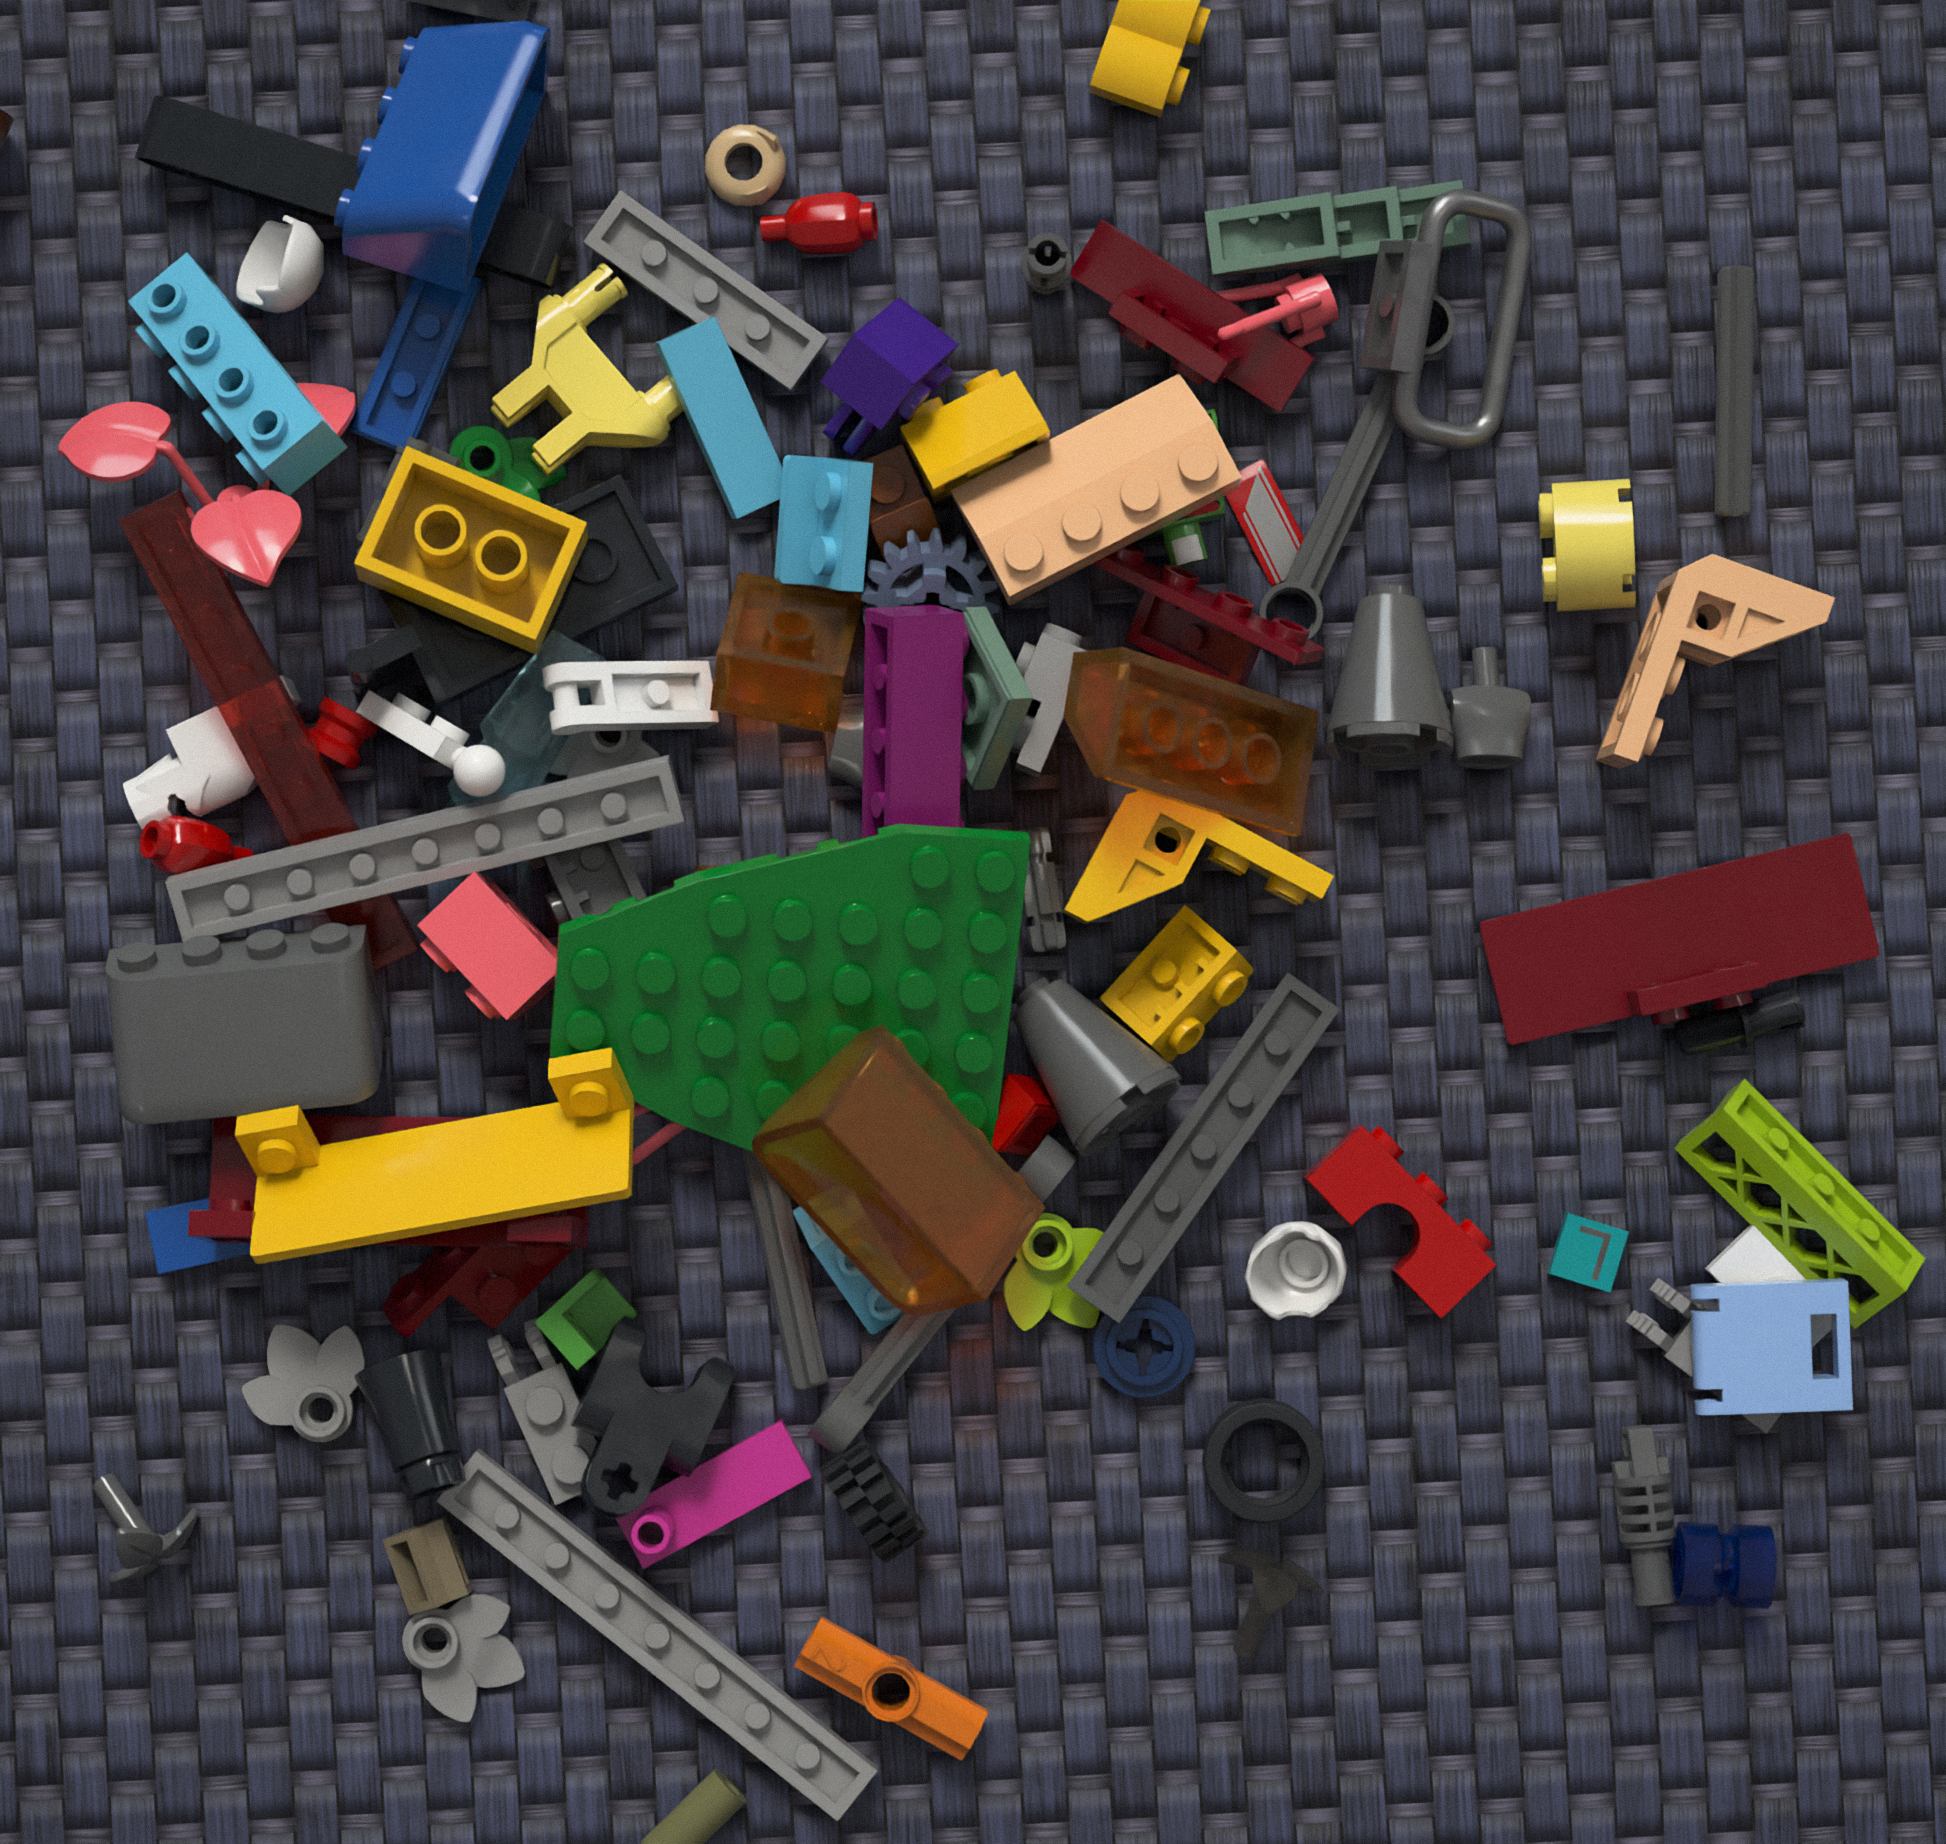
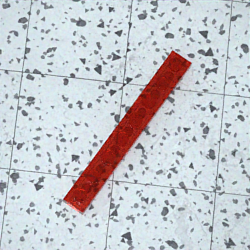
[118,488,420,971]

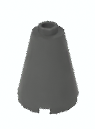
[1325,585,1454,767]
[1013,978,1182,1159]

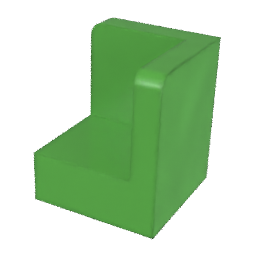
[534,1267,637,1370]

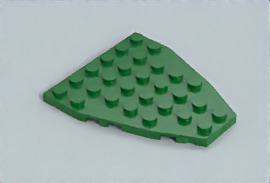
[549,824,1031,1199]

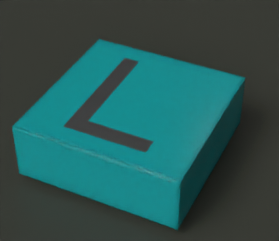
[1546,1212,1629,1293]

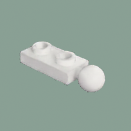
[356,690,506,797]

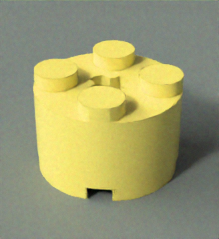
[1538,479,1636,612]

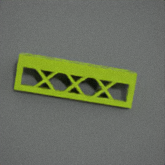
[1674,1078,1926,1329]

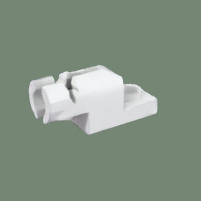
[123,675,302,831]

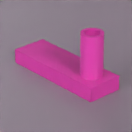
[616,1419,813,1569]

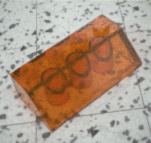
[1063,647,1319,837]

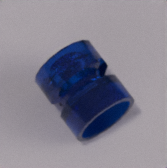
[1672,1521,1776,1609]

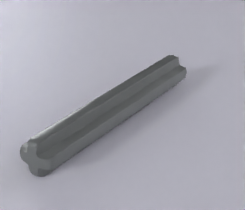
[1715,265,1754,519]
[741,1148,828,1390]

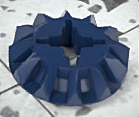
[1093,1295,1195,1398]

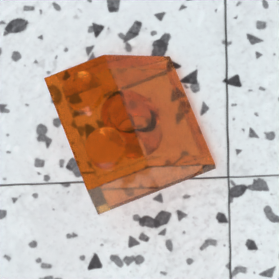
[710,571,863,734]

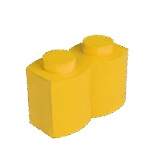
[1089,0,1211,118]

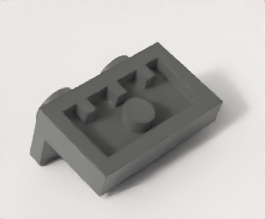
[527,838,647,928]

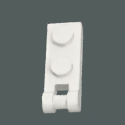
[542,661,719,735]

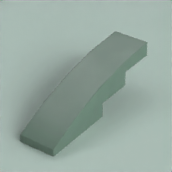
[1205,180,1472,276]

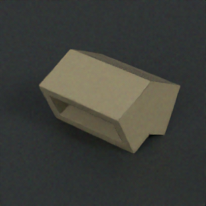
[383,1515,473,1615]

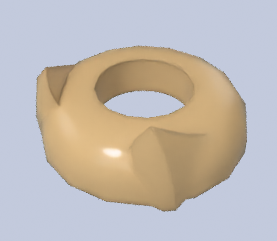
[705,125,786,206]

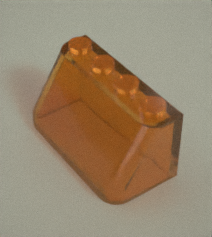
[752,1025,1046,1315]

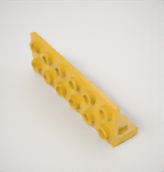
[235,1047,634,1264]

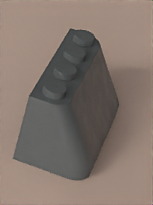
[105,923,385,1125]

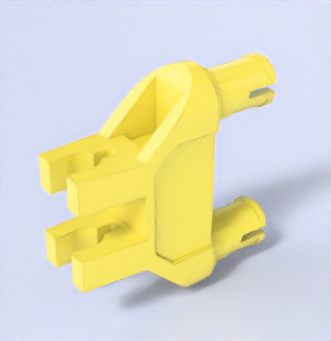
[491,263,684,477]

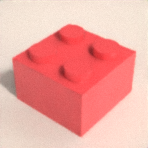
[417,872,557,1020]

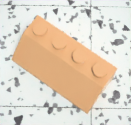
[950,374,1242,606]

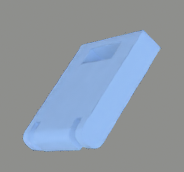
[1690,1278,1853,1415]

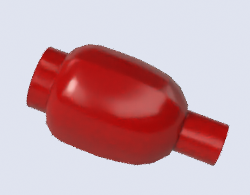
[760,192,879,255]
[139,815,254,875]

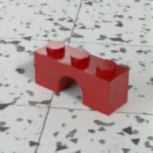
[1302,1124,1496,1318]

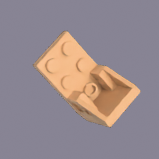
[1596,554,1835,769]

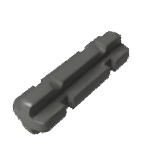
[1018,827,1067,953]

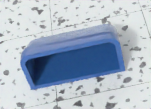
[334,20,551,293]

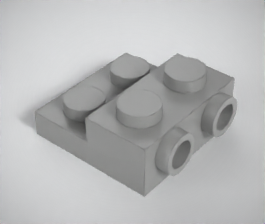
[1010,623,1090,779]

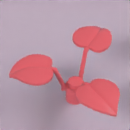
[57,383,357,587]

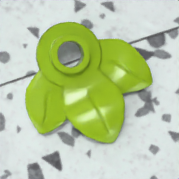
[1003,1213,1104,1331]

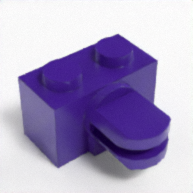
[820,297,959,458]

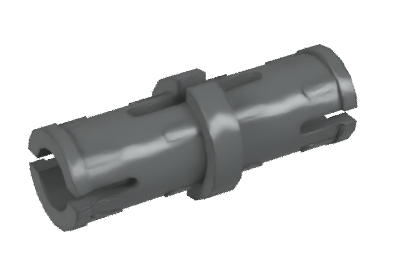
[1021,232,1072,295]

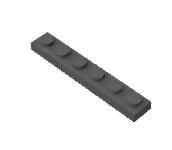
[1066,972,1340,1324]

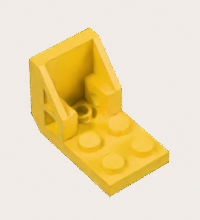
[1063,784,1334,924]

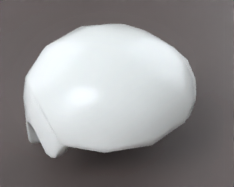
[236,215,324,313]
[1245,1221,1348,1320]

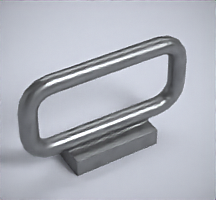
[1359,189,1532,450]

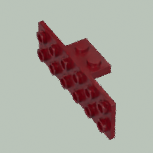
[1479,833,1880,1045]

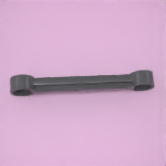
[1257,293,1455,640]
[807,1134,1078,1457]

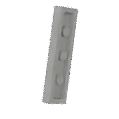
[583,190,829,393]

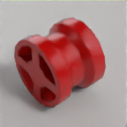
[300,696,380,771]

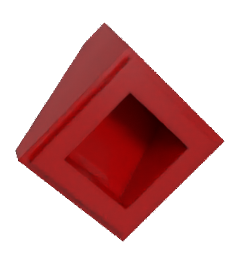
[991,1073,1060,1156]

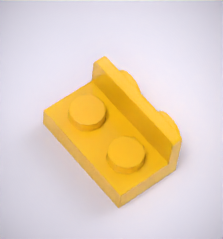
[1099,905,1254,1062]

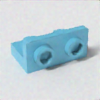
[774,455,874,592]

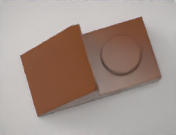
[862,444,947,573]

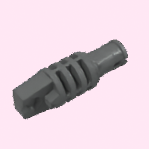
[1611,1424,1677,1606]

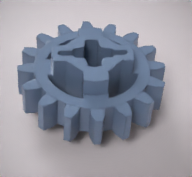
[861,528,1000,624]

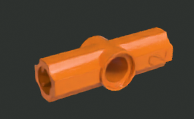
[794,1616,989,1761]

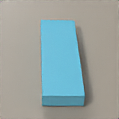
[654,316,782,519]

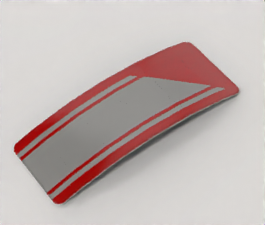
[1225,459,1304,585]

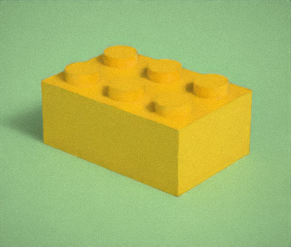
[354,446,588,655]

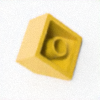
[900,369,1050,503]

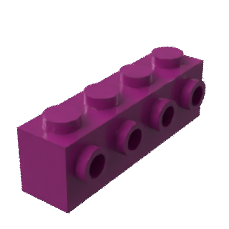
[862,605,969,838]

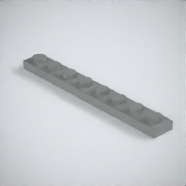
[165,755,685,943]
[437,1449,878,1821]

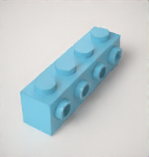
[128,252,348,496]

